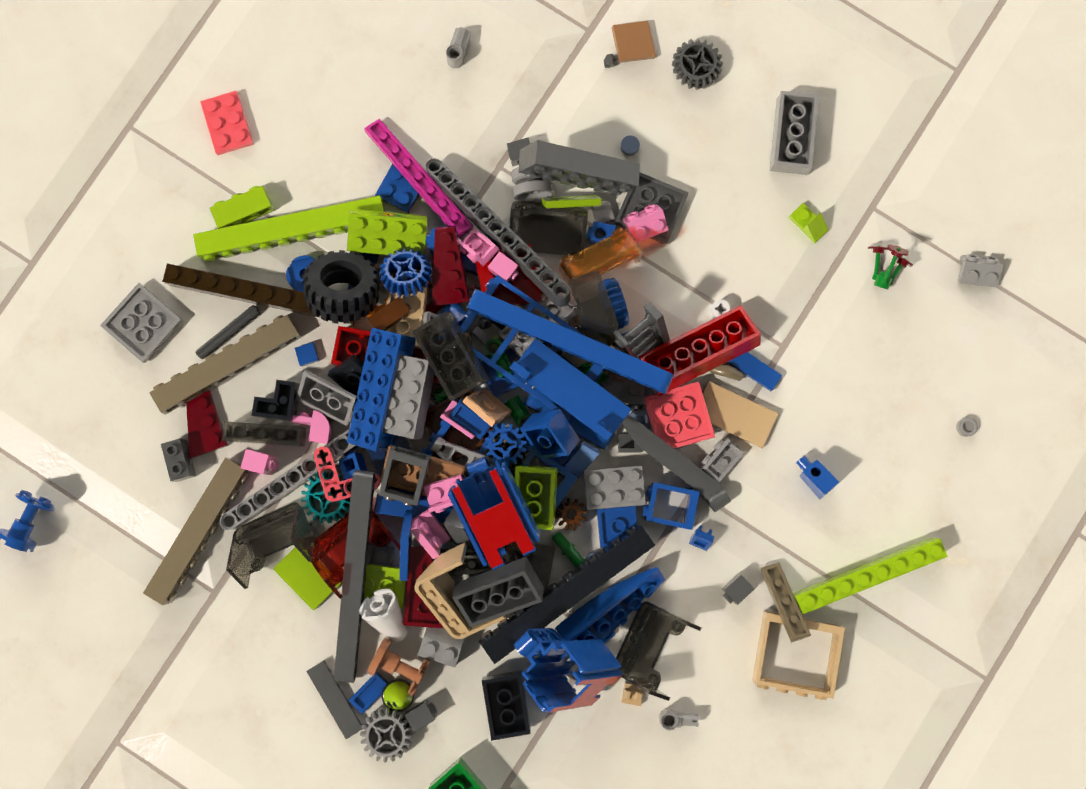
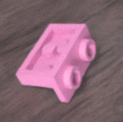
[423,474,463,513]
[410,510,451,559]

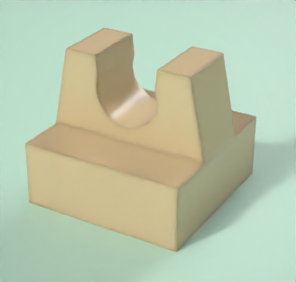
[621,682,644,706]

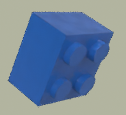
[520,409,580,459]

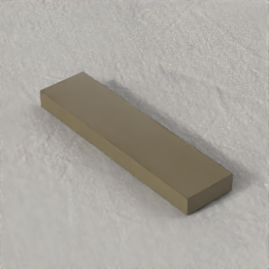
[760,562,811,643]

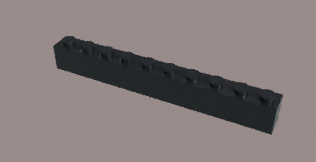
[478,525,655,664]

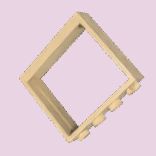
[752,611,845,700]

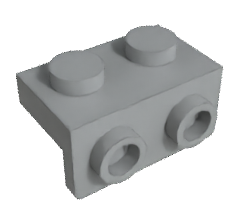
[957,254,1003,287]
[701,438,744,483]

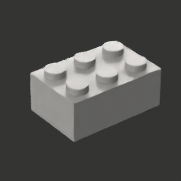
[583,466,646,510]

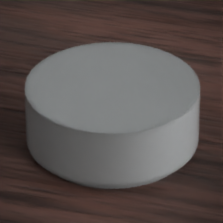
[956,417,978,437]

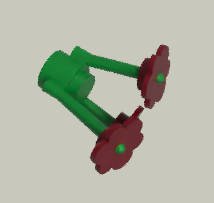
[868,244,913,289]

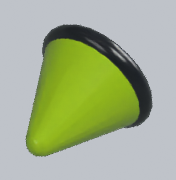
[382,679,415,711]

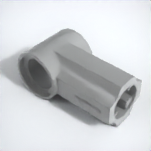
[446,27,471,68]

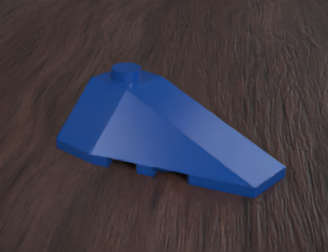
[374,489,454,523]

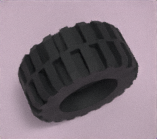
[303,250,379,324]

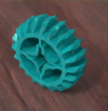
[301,471,352,524]

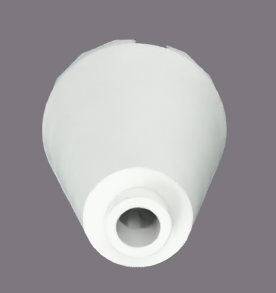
[359,589,408,643]

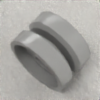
[511,167,555,202]

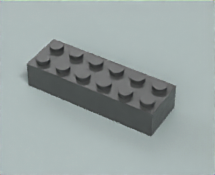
[518,140,640,196]

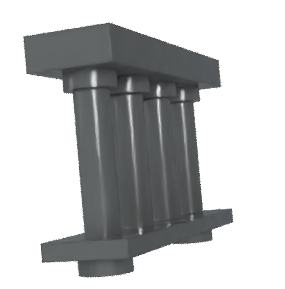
[613,302,670,359]

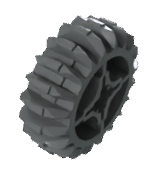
[672,38,723,90]

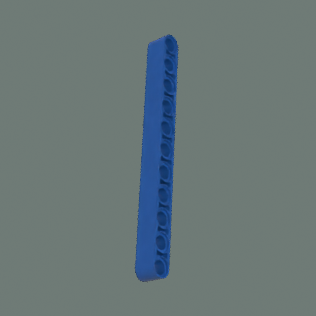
[467,290,674,394]

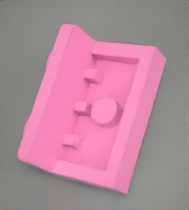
[623,204,669,244]
[458,228,499,266]

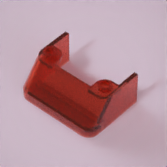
[305,510,400,599]

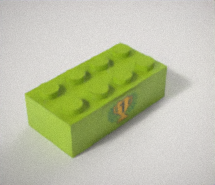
[347,209,427,255]

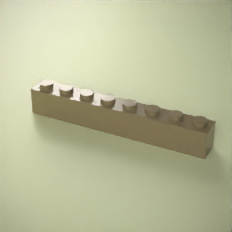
[149,315,301,415]
[143,457,249,605]

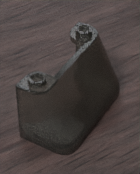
[508,201,588,262]

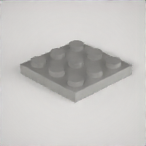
[100,283,183,363]

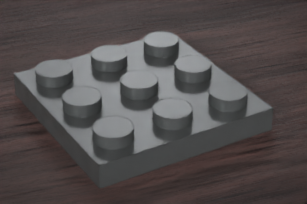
[614,172,689,245]

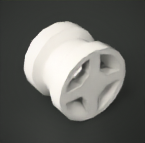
[709,300,730,319]

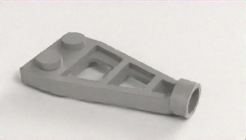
[431,436,512,479]

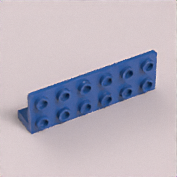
[347,328,416,452]
[510,339,631,442]

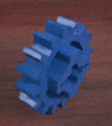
[484,423,528,466]

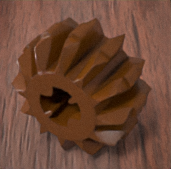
[555,498,588,531]

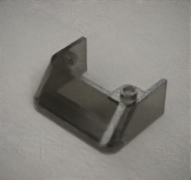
[568,270,619,347]
[226,502,315,589]
[616,601,702,701]

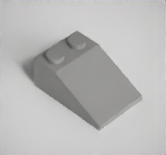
[418,627,465,668]

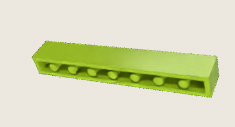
[793,538,948,614]

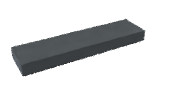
[306,660,363,739]

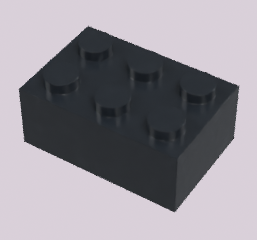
[482,670,531,741]

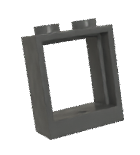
[379,446,432,506]

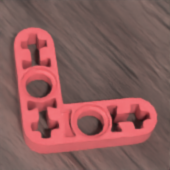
[314,446,380,502]

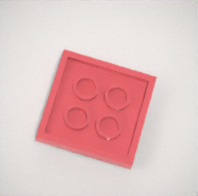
[644,382,715,449]

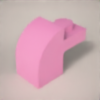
[292,410,333,444]

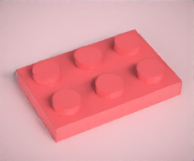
[200,90,254,156]

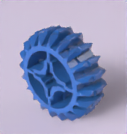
[379,248,432,298]
[598,278,629,330]

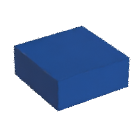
[295,342,319,367]

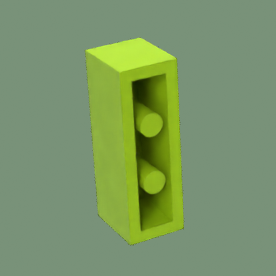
[209,186,275,229]

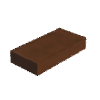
[367,297,411,331]

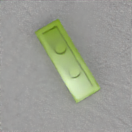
[542,195,602,208]

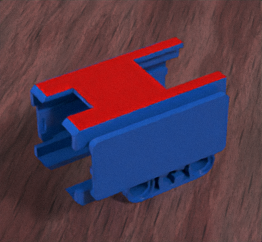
[448,457,540,570]
[514,628,622,713]

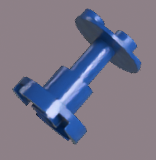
[0,490,55,552]

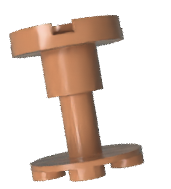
[367,638,431,696]

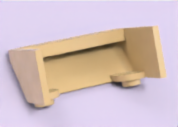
[414,543,506,639]

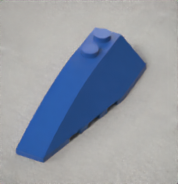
[555,567,665,643]

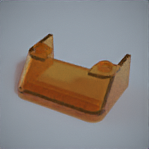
[559,227,643,296]

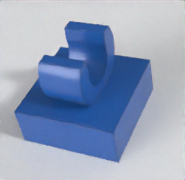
[689,525,715,551]

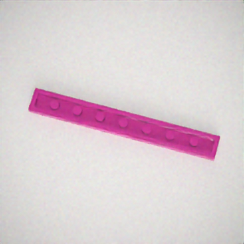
[364,119,474,239]

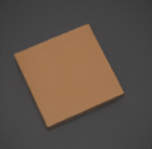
[611,21,656,63]

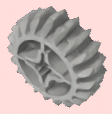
[360,707,414,763]

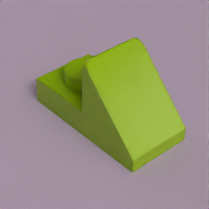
[789,203,829,243]

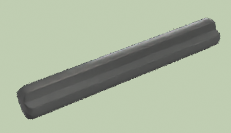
[195,305,260,359]

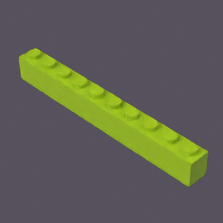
[193,196,385,261]

